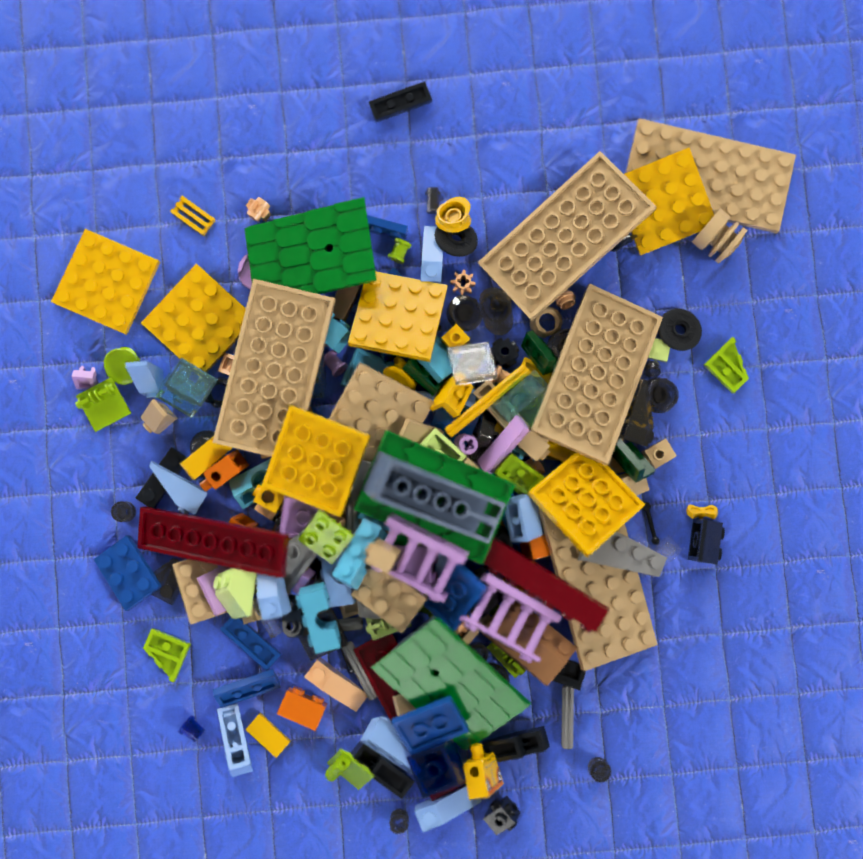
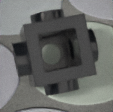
[489,338,520,369]
[483,796,521,836]

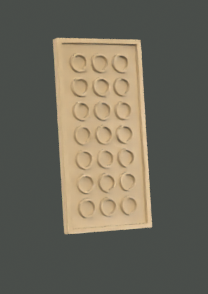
[626,118,796,234]
[478,151,657,321]
[212,279,336,457]
[530,283,663,465]
[279,362,434,528]
[538,506,658,671]

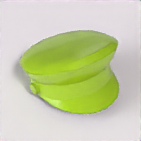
[104,347,140,385]

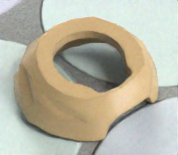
[529,307,563,338]

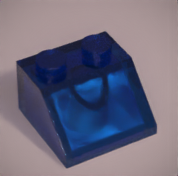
[406,738,466,798]

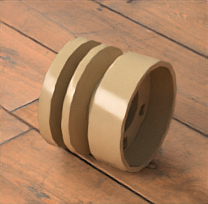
[692,208,748,264]

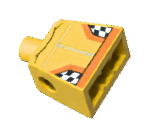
[464,743,504,799]

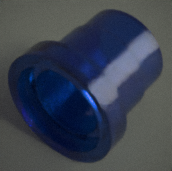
[178,715,205,742]

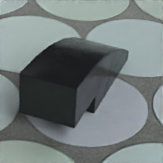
[480,726,550,762]
[351,741,415,799]

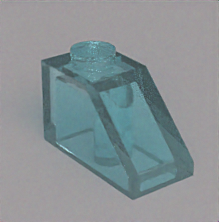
[495,375,545,423]

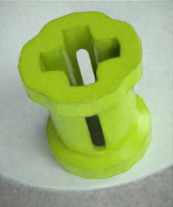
[387,238,412,264]

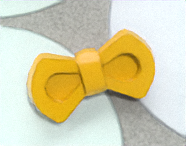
[686,504,718,519]

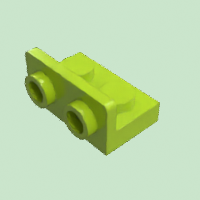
[495,452,544,494]

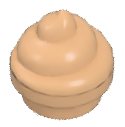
[555,289,576,310]

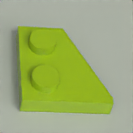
[704,337,749,394]
[143,628,191,683]

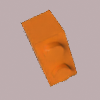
[277,686,328,731]

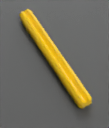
[445,364,530,437]

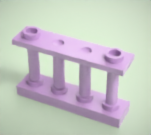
[370,512,469,603]
[459,573,562,663]

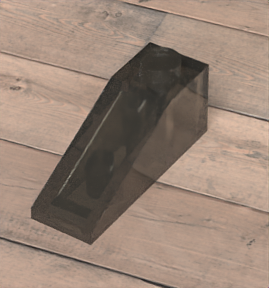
[619,379,654,447]

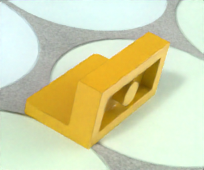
[429,373,474,418]

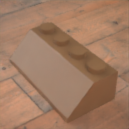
[480,601,577,687]

